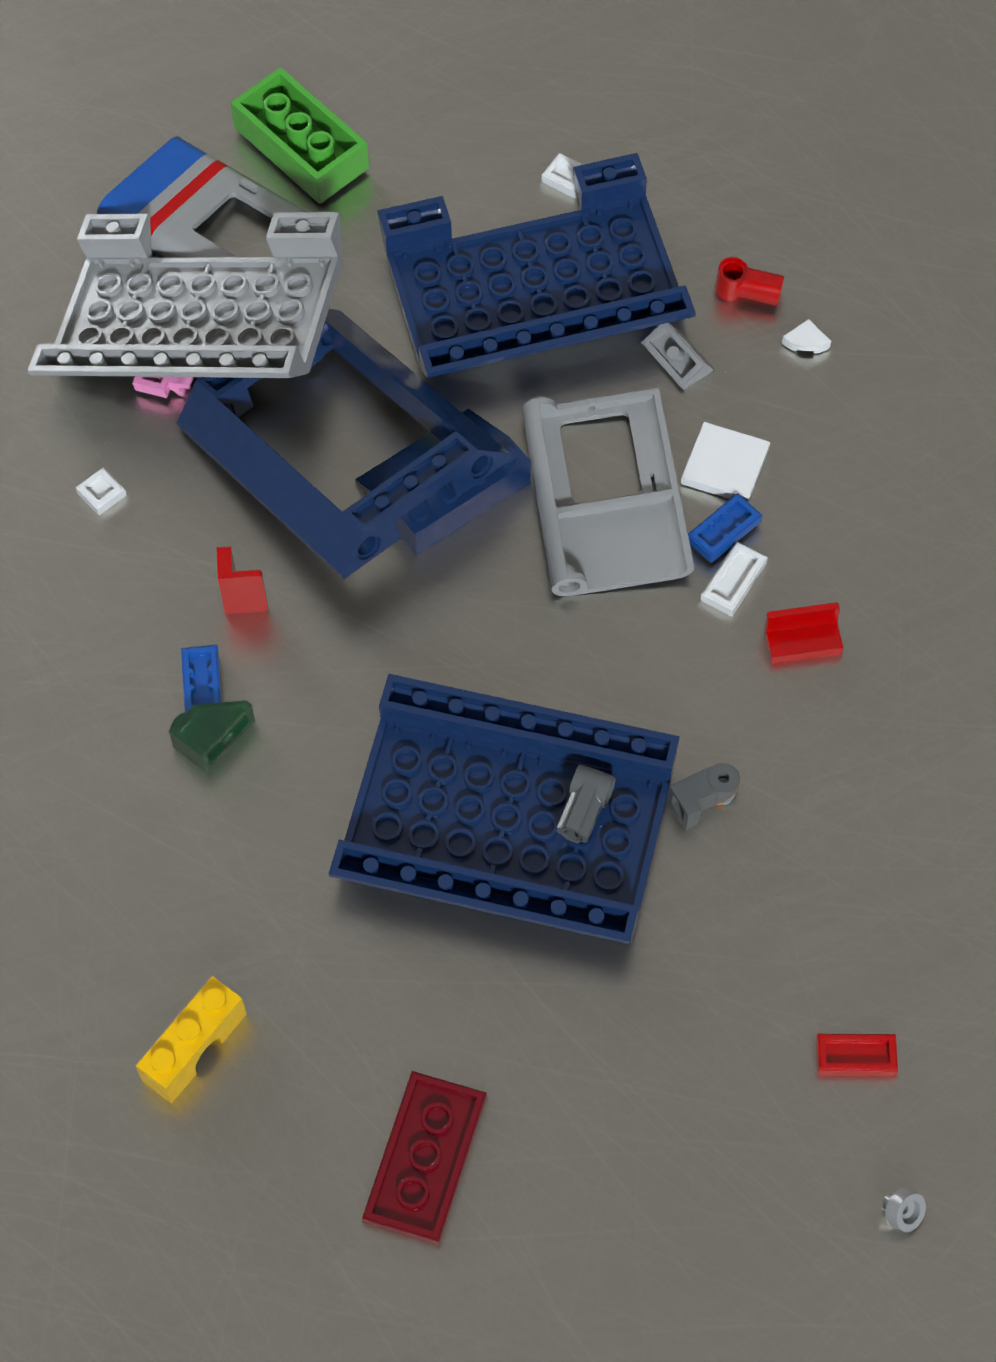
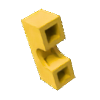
[136,976,247,1104]

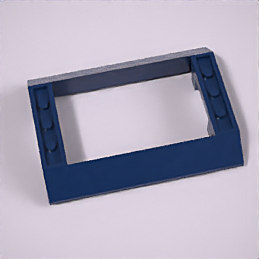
[177,309,512,580]

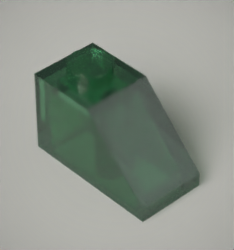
[169,700,255,772]

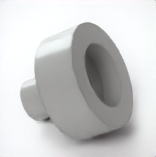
[883,1188,926,1232]

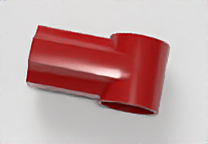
[714,257,784,306]

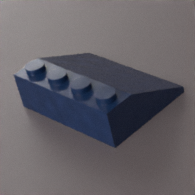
[355,408,531,556]

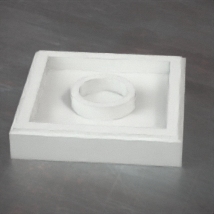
[681,422,770,503]

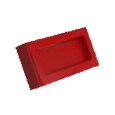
[816,1033,898,1076]

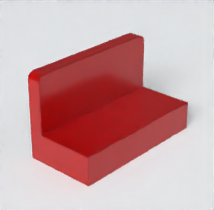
[217,546,268,615]
[764,602,844,664]

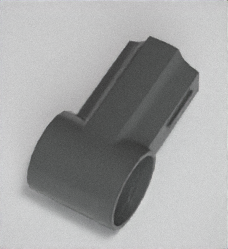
[557,764,616,843]

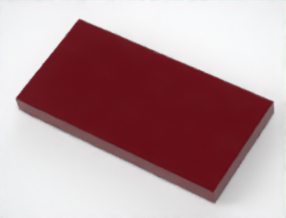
[362,1071,487,1246]

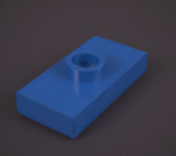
[688,493,763,563]
[181,645,223,719]

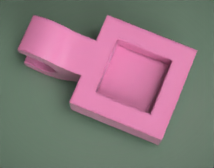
[132,376,196,399]

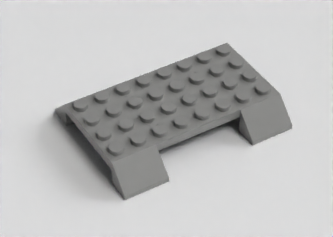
[27,212,342,378]

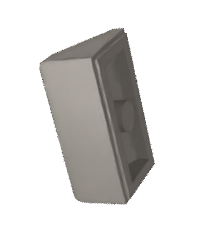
[641,322,714,390]

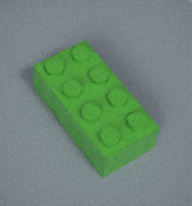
[230,67,369,204]

